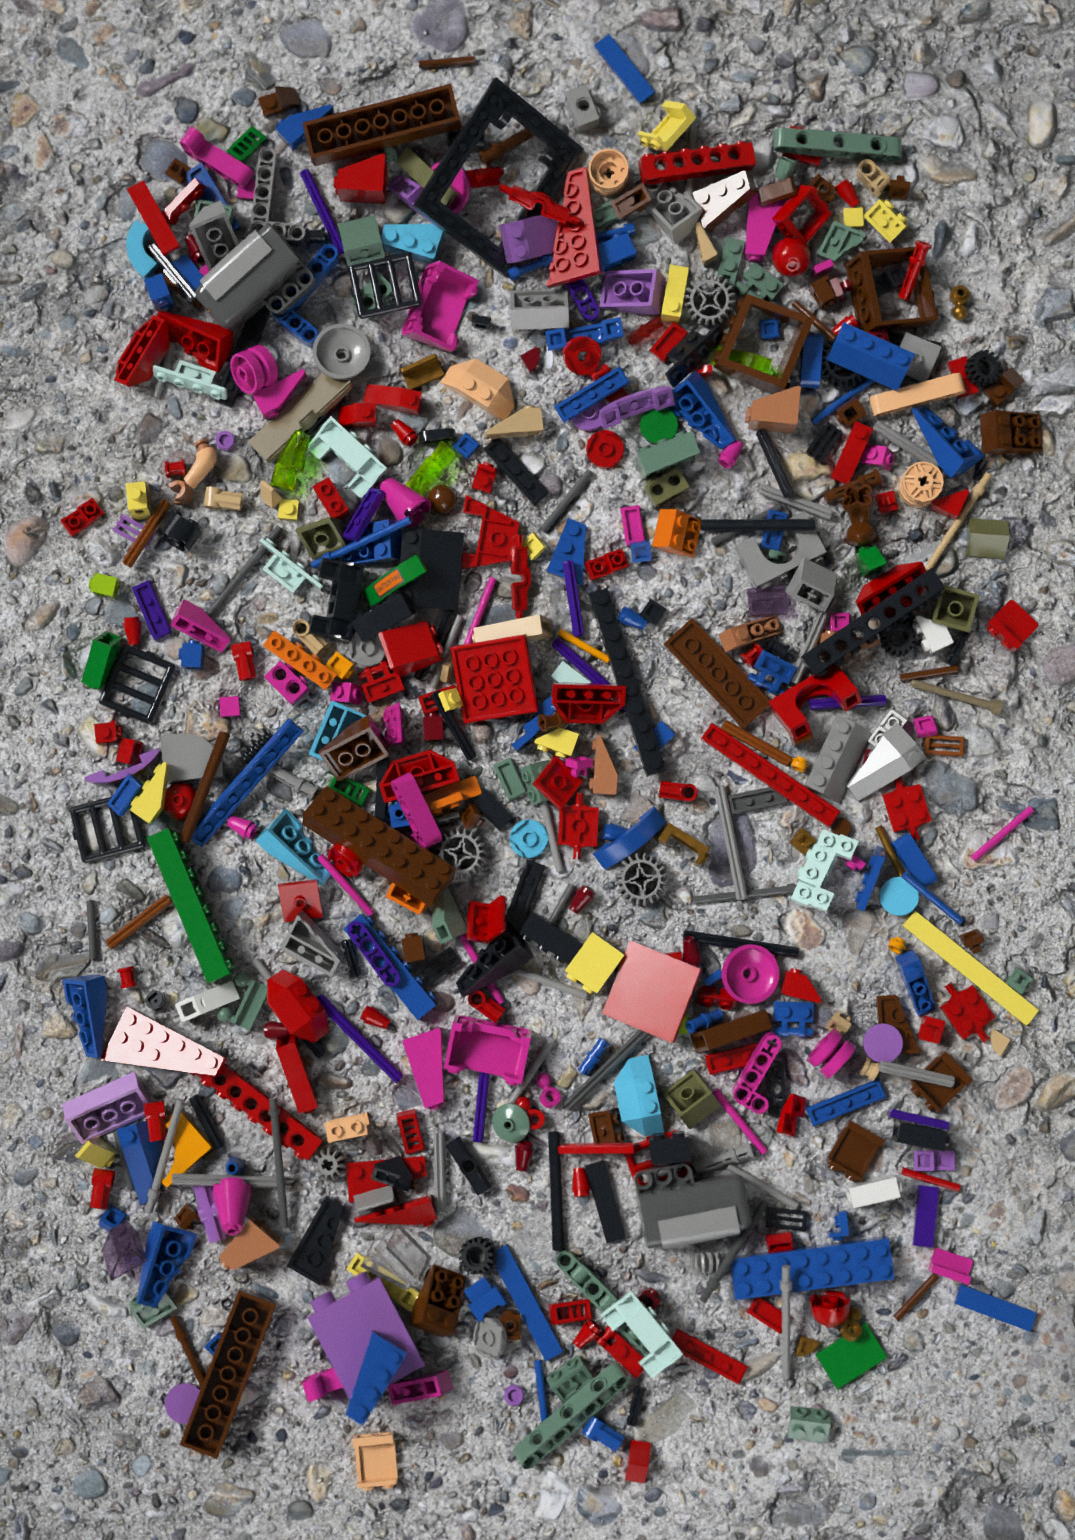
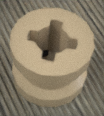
[858,1057,879,1081]

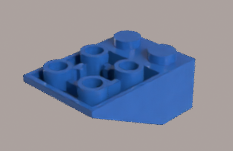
[341,519,402,565]

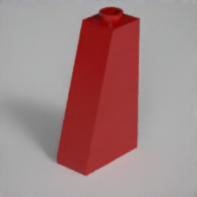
[276,1036,318,1114]

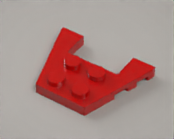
[462,495,520,569]

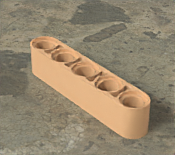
[869,373,966,417]

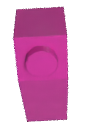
[252,369,307,419]
[170,599,231,653]
[387,1369,453,1405]

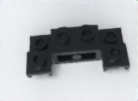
[308,558,364,642]

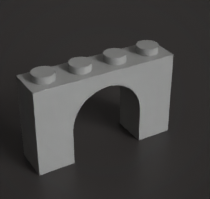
[735,511,827,590]

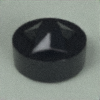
[146,991,167,1011]

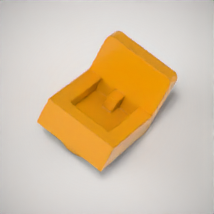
[325,651,355,681]

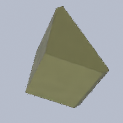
[295,516,348,560]
[966,518,1010,559]

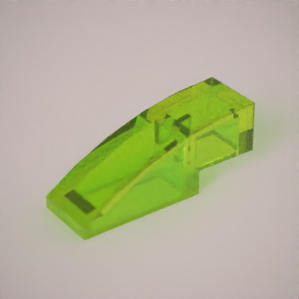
[270,430,310,491]
[405,441,460,495]

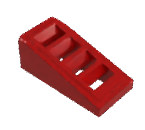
[396,1109,425,1154]
[548,1299,593,1325]

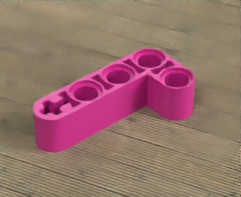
[179,127,255,189]
[391,772,442,849]
[732,1032,782,1114]
[301,1367,343,1402]

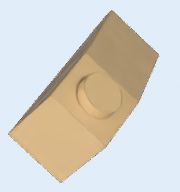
[484,405,544,439]

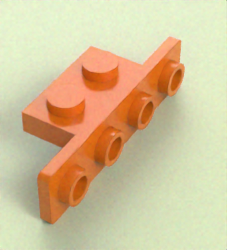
[263,631,337,690]
[423,776,482,816]

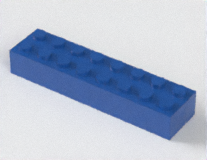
[730,1236,895,1300]

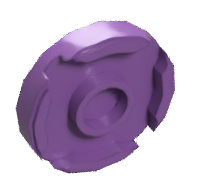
[571,400,607,432]
[862,1023,903,1063]
[165,1382,200,1424]

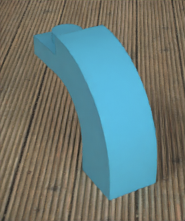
[126,220,159,280]

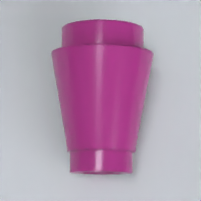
[718,440,743,469]
[227,815,258,839]

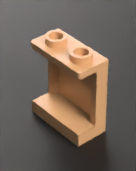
[325,1112,372,1143]
[353,1431,399,1491]

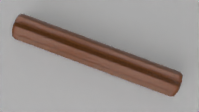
[122,499,171,568]
[721,720,792,766]
[106,895,172,949]

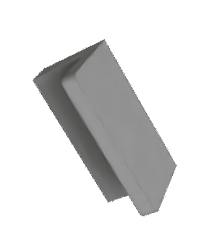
[353,1186,397,1216]

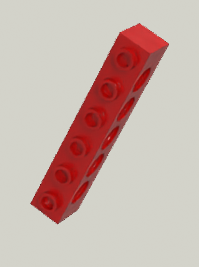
[638,141,756,185]

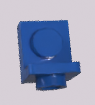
[827,1210,849,1241]

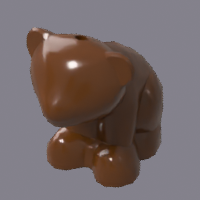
[841,484,879,547]

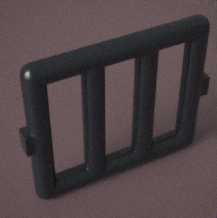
[348,252,422,319]
[99,644,176,724]
[70,796,146,863]

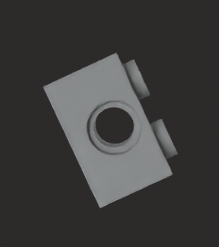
[565,84,602,133]

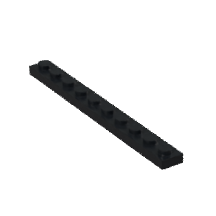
[588,588,666,777]

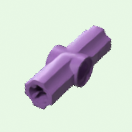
[193,1185,227,1243]

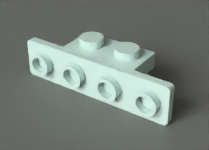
[153,360,228,400]
[259,538,323,593]

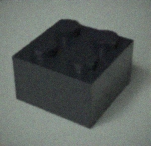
[648,1131,692,1165]

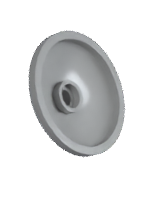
[313,324,371,380]

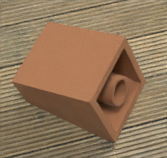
[745,386,801,434]
[218,1216,285,1270]

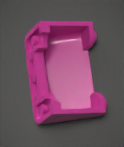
[401,261,479,352]
[444,1015,532,1086]

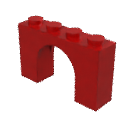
[768,665,862,742]

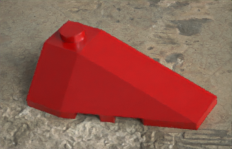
[157,310,234,373]
[354,1194,438,1227]

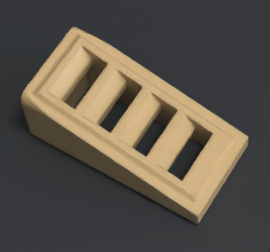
[694,222,718,266]

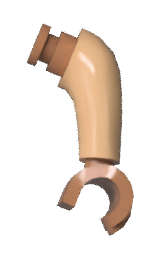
[168,439,217,506]

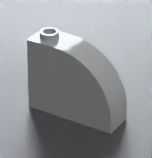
[160,731,226,784]

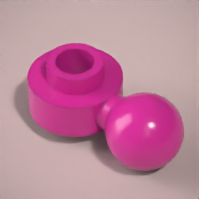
[536,1073,561,1108]

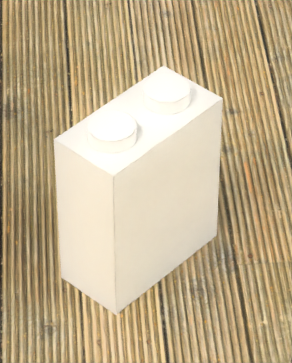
[844,1174,902,1208]

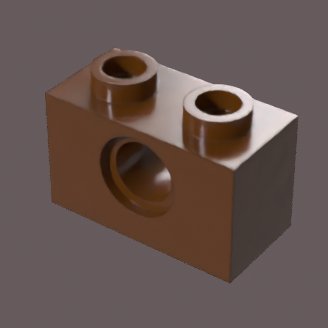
[401,932,427,963]

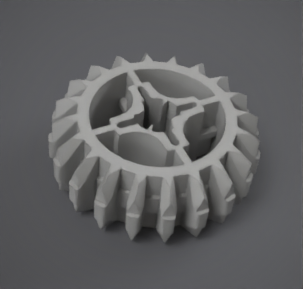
[684,273,736,326]
[434,828,487,881]
[615,853,667,906]

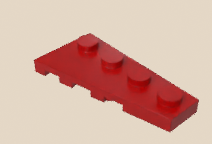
[346,1156,427,1203]

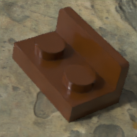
[588,1108,626,1143]

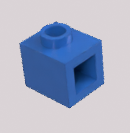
[178,640,205,670]

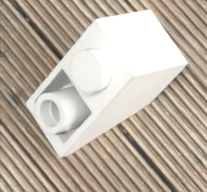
[912,616,954,655]

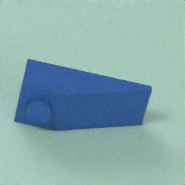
[276,104,335,151]

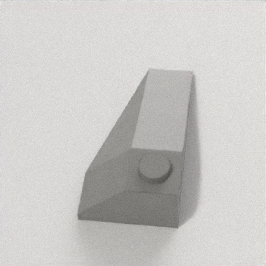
[628,175,703,244]

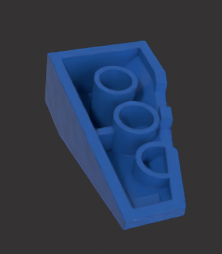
[136,1221,197,1308]

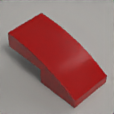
[776,1094,806,1137]

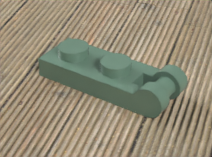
[714,237,745,292]

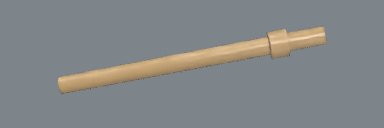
[925,472,992,571]

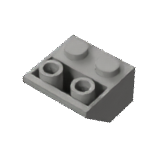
[785,557,837,613]

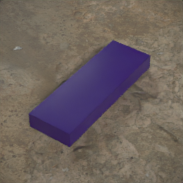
[342,488,386,542]
[132,580,173,641]
[887,1109,950,1130]
[912,1185,939,1248]

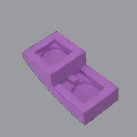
[914,1150,956,1171]

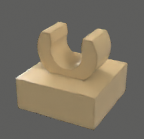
[825,1010,852,1036]

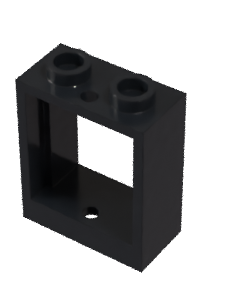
[891,1120,950,1151]

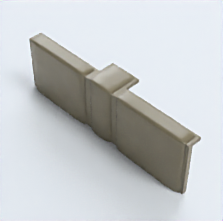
[248,373,353,463]

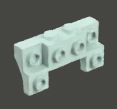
[306,416,388,500]
[791,829,859,913]
[600,1290,683,1379]

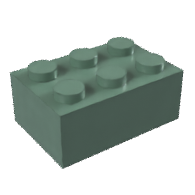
[635,430,700,480]

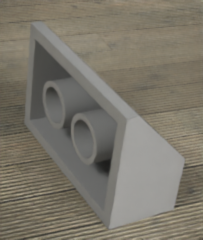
[189,200,239,271]
[510,289,569,331]

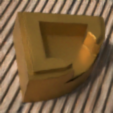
[795,1335,820,1356]

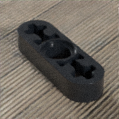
[765,1060,785,1118]

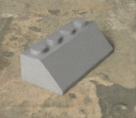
[804,715,871,803]

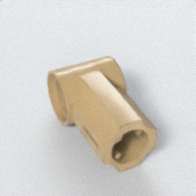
[203,487,243,511]
[292,619,328,655]

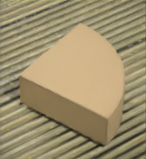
[440,656,454,683]
[990,1029,1011,1056]

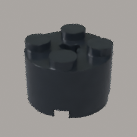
[156,509,201,553]

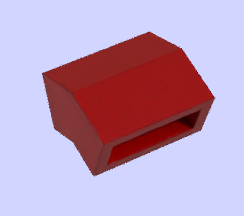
[116,737,143,766]
[765,1231,793,1253]

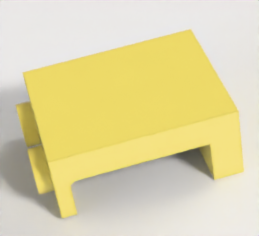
[637,100,696,152]
[565,932,624,994]

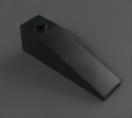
[456,921,534,997]

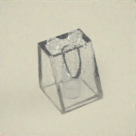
[360,1224,432,1290]

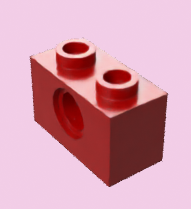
[312,477,350,520]

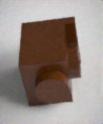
[809,173,836,204]
[809,275,836,309]
[835,396,867,427]
[500,1309,521,1340]

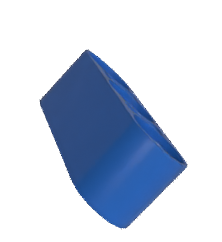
[799,333,823,389]
[891,832,938,888]

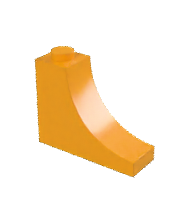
[162,1111,213,1188]

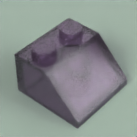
[102,1220,147,1281]

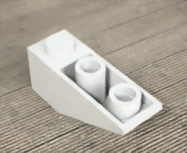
[175,980,240,1022]

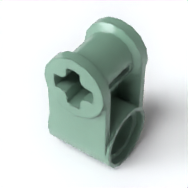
[774,156,798,180]

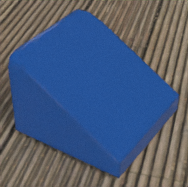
[98,1205,127,1235]

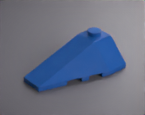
[668,370,736,449]
[912,405,984,478]
[62,975,108,1058]
[116,1121,164,1205]

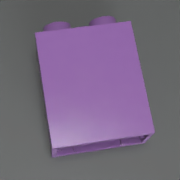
[307,1270,425,1400]

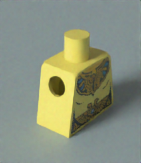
[126,481,153,521]

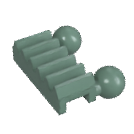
[217,971,267,1031]

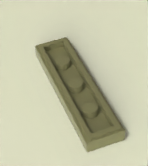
[397,147,459,208]

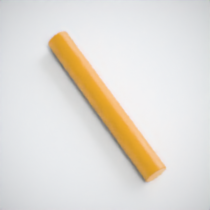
[557,629,609,664]

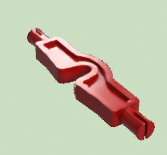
[498,183,581,226]
[510,535,531,619]

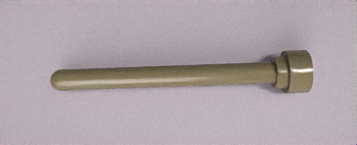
[910,680,1003,716]

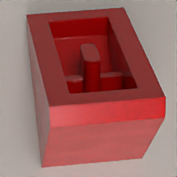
[928,489,969,520]
[625,1439,651,1483]

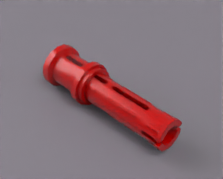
[898,240,932,300]

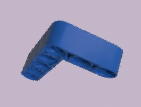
[271,244,339,348]

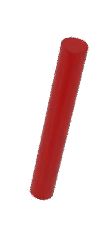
[901,1167,960,1192]

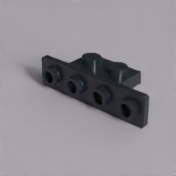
[665,324,724,388]

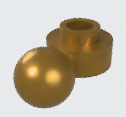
[949,285,970,320]
[840,1307,862,1341]

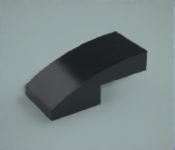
[873,264,906,298]

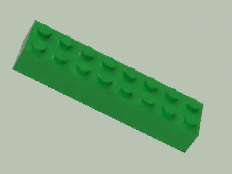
[147,828,236,983]

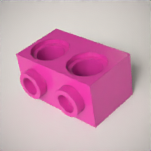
[264,660,309,706]

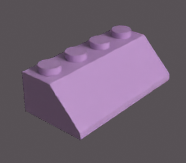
[62,1071,150,1144]

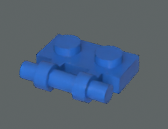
[748,650,797,695]
[773,1001,814,1038]

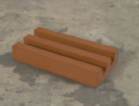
[924,735,965,757]

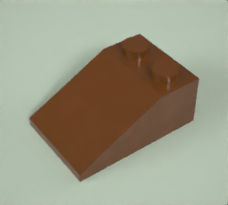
[319,715,390,782]

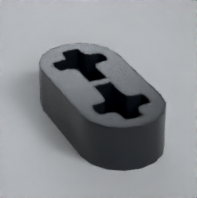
[419,428,456,444]

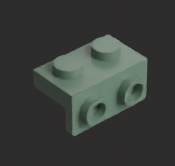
[521,760,549,806]
[787,1406,831,1443]

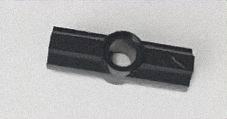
[445,1136,492,1196]

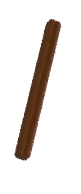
[179,731,230,843]

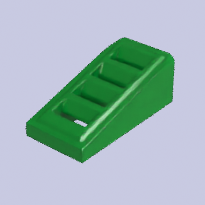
[227,126,267,164]
[327,775,371,807]

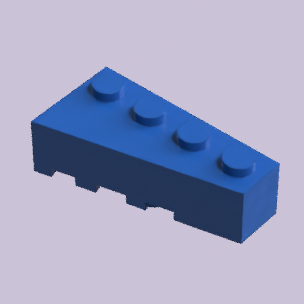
[345,1330,407,1426]

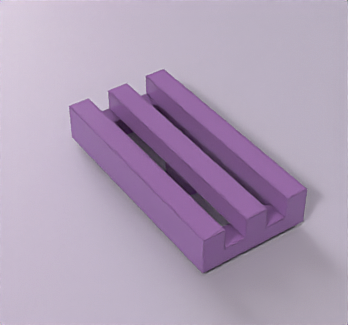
[112,514,156,550]

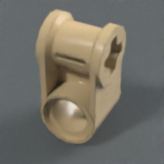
[856,159,891,197]

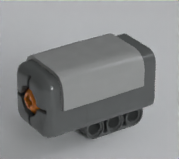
[195,223,317,331]
[634,1162,752,1250]

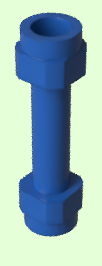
[596,223,635,242]
[507,254,553,281]

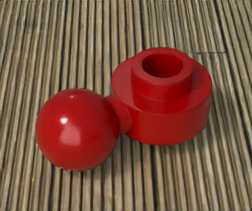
[516,1096,545,1129]

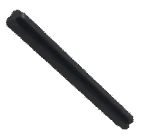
[700,519,816,531]
[682,930,799,958]
[548,1131,564,1251]

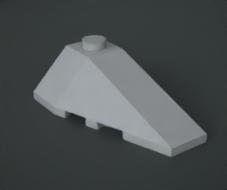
[847,723,926,801]

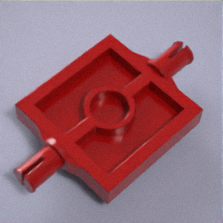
[882,776,932,841]
[558,793,599,860]
[940,982,995,1042]

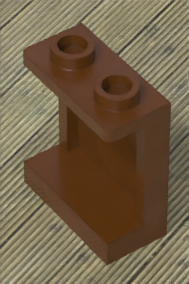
[909,1051,973,1113]
[825,1120,885,1183]

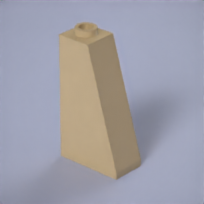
[472,615,553,643]

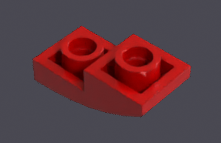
[60,498,104,538]
[584,548,629,581]

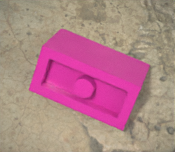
[928,1247,973,1285]

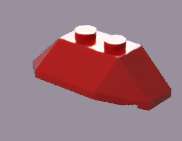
[114,315,170,387]
[855,561,926,618]
[552,682,626,724]
[379,750,460,803]
[267,969,330,1043]

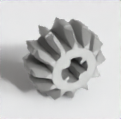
[311,1147,345,1182]
[690,1252,723,1275]

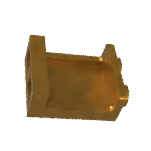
[657,823,710,867]

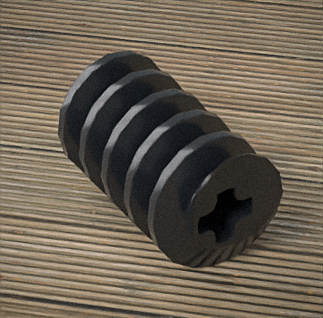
[239,728,273,764]

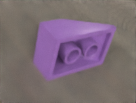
[499,215,557,263]
[599,269,666,315]

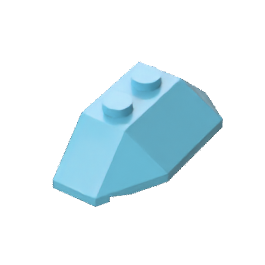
[614,1055,664,1137]

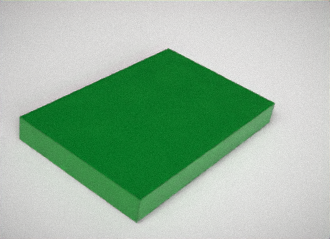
[815,1322,887,1389]

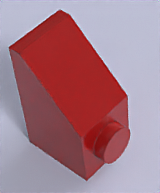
[338,403,377,428]
[780,968,821,1003]

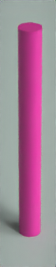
[464,577,497,644]
[970,806,1034,862]
[317,854,375,917]
[459,934,505,1005]
[712,1088,768,1155]

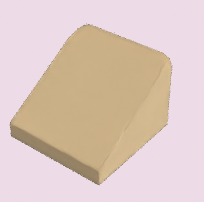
[260,481,282,509]

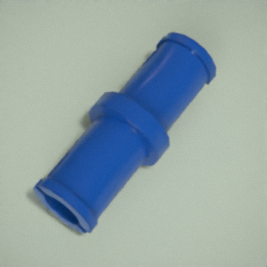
[686,1009,724,1033]
[577,1037,610,1077]

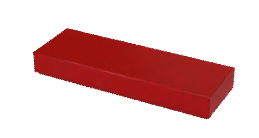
[704,1042,766,1075]

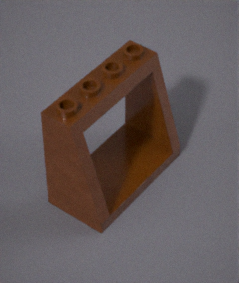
[845,247,938,332]
[713,294,814,394]

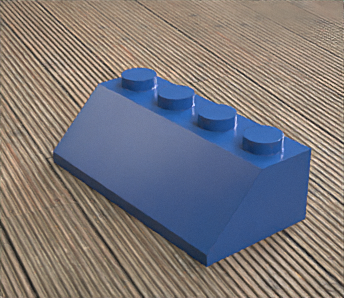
[827,322,915,391]

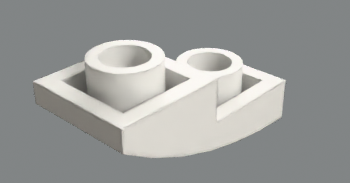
[868,708,908,747]

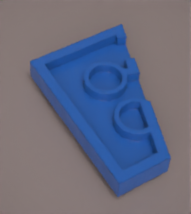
[547,518,586,586]
[854,846,885,911]

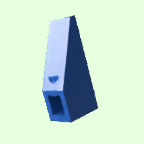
[895,950,936,1016]

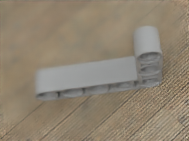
[250,147,306,247]

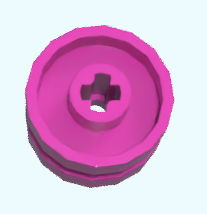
[230,345,278,394]
[806,1028,856,1079]

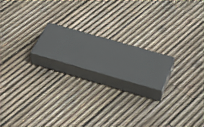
[727,787,788,815]

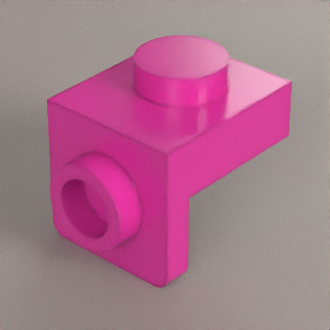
[861,444,894,471]
[330,682,362,705]
[840,854,866,871]

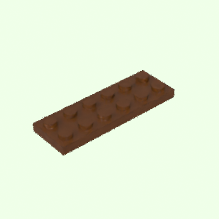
[663,618,770,729]

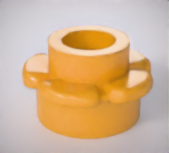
[790,756,809,773]
[887,937,906,954]

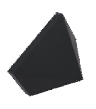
[371,1156,413,1192]

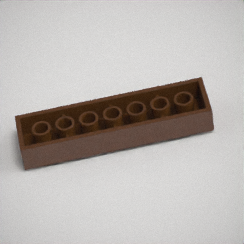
[302,84,462,167]
[302,786,456,908]
[179,1288,277,1459]

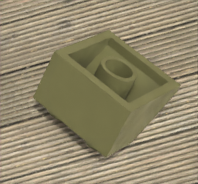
[931,585,980,633]
[662,1070,721,1130]

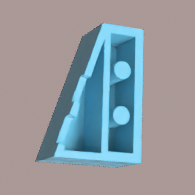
[381,224,446,264]
[308,701,367,762]

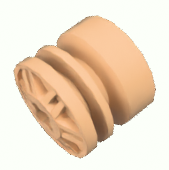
[588,148,629,197]
[898,461,944,509]

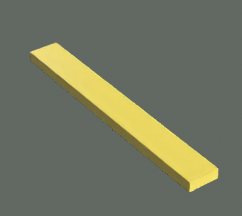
[902,911,1039,1026]

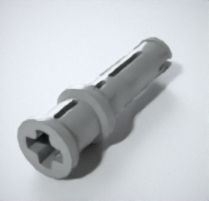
[267,765,320,802]
[693,1141,754,1176]

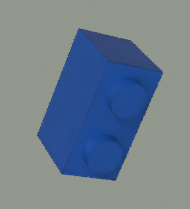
[598,232,637,273]
[144,273,176,312]

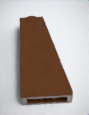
[690,1009,772,1053]

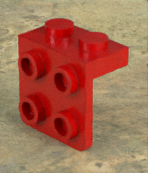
[985,600,1038,653]
[466,895,507,944]

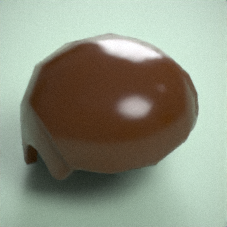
[427,484,458,514]

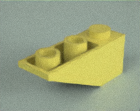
[130,762,170,825]

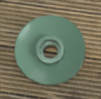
[492,1103,530,1142]

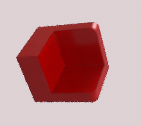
[918,1016,945,1044]

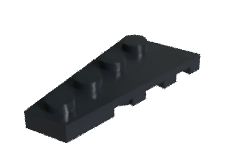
[286,1196,344,1286]

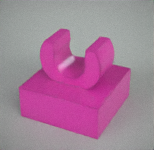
[565,756,593,777]

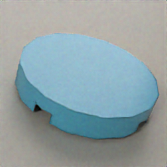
[509,819,548,858]
[879,876,919,916]

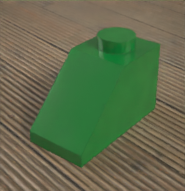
[855,545,887,578]

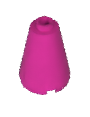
[380,478,431,528]
[212,1177,252,1235]

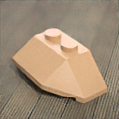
[440,358,515,421]

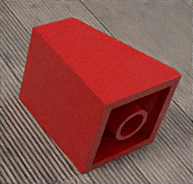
[334,154,388,204]
[378,620,444,677]

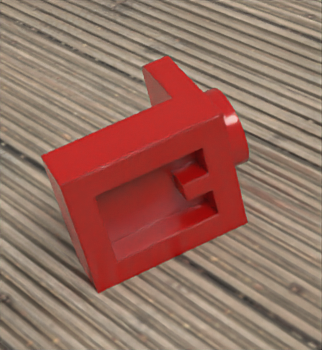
[472,462,497,494]
[94,720,123,744]

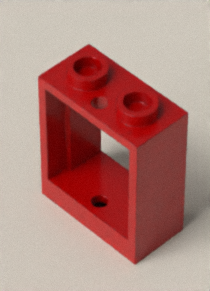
[772,185,832,244]

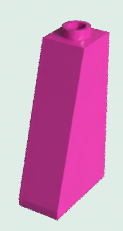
[744,187,786,263]
[402,1027,445,1111]

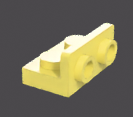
[864,199,909,243]

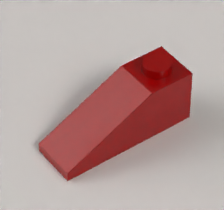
[363,384,423,416]
[830,421,873,484]

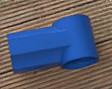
[581,1415,624,1452]

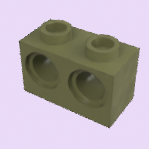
[644,467,689,509]

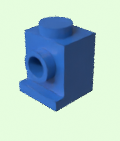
[388,800,410,830]

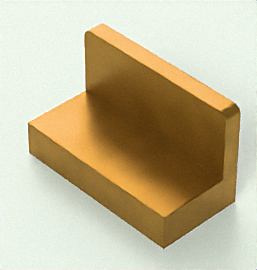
[401,353,444,390]

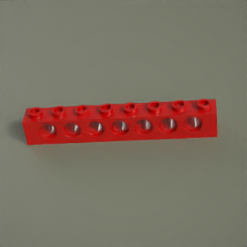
[188,1064,324,1160]

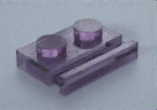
[746,586,788,618]

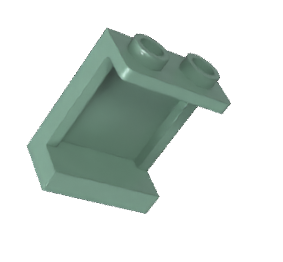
[338,215,385,266]

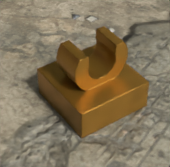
[789,828,817,855]

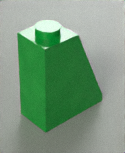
[81,631,124,689]

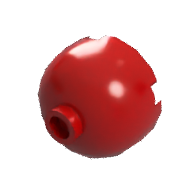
[772,237,810,277]
[163,782,197,821]
[810,1290,850,1328]

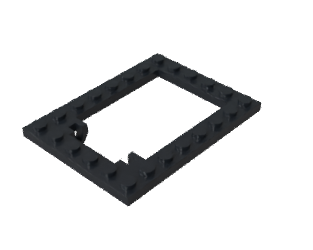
[413,77,584,275]

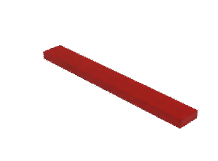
[701,723,841,828]

